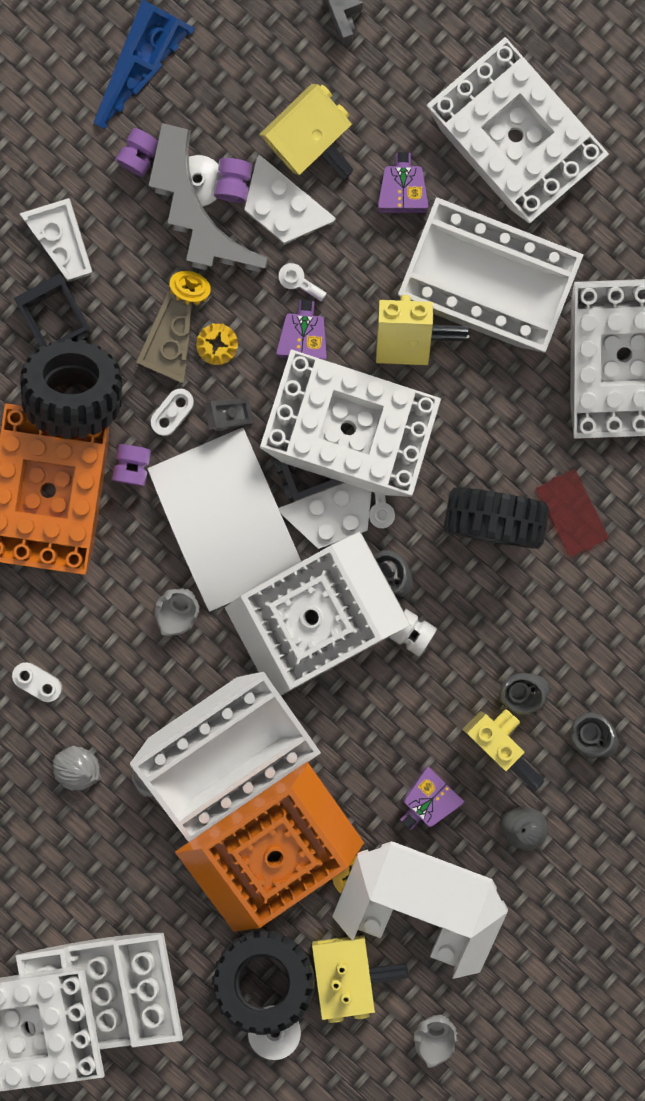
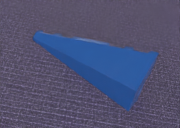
[94,0,195,129]

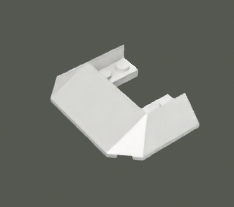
[332,841,508,979]

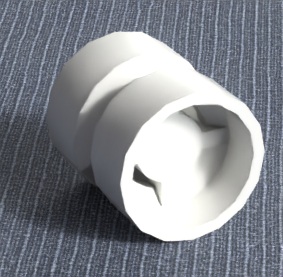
[389,609,437,657]

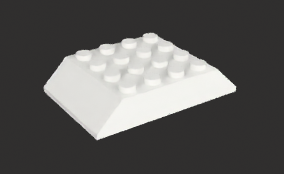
[398,197,584,353]
[130,672,321,842]

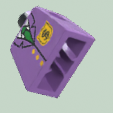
[378,152,428,213]
[277,300,327,361]
[400,765,464,830]

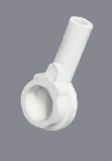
[279,263,327,302]
[369,493,395,528]

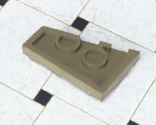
[136,291,193,384]

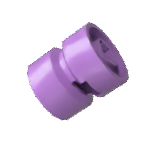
[115,128,158,177]
[214,158,253,203]
[112,444,151,486]

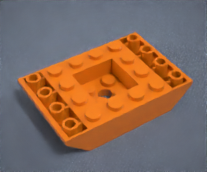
[0,403,109,575]
[175,761,364,932]

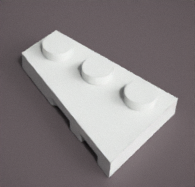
[20,198,93,282]

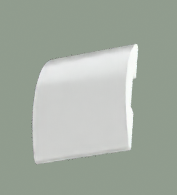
[148,427,301,612]
[16,933,183,1049]

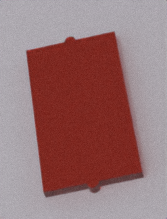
[536,469,609,557]

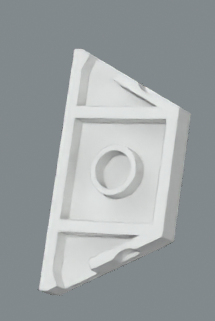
[244,155,336,245]
[278,483,372,549]

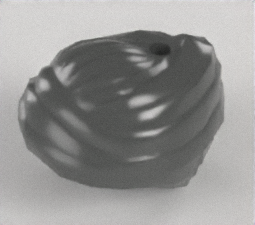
[373,550,413,597]
[499,673,550,715]
[571,712,618,758]
[500,807,548,850]

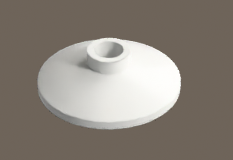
[189,155,221,207]
[248,1006,301,1060]

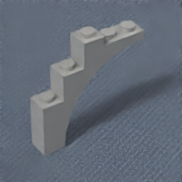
[149,123,269,272]

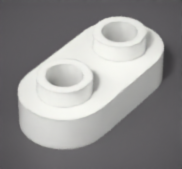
[151,389,194,436]
[12,662,62,702]

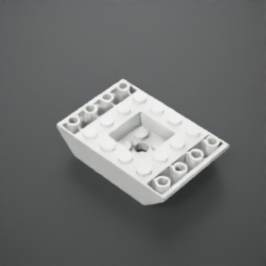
[426,37,609,224]
[570,279,645,438]
[260,349,441,497]
[224,532,411,696]
[0,967,105,1091]

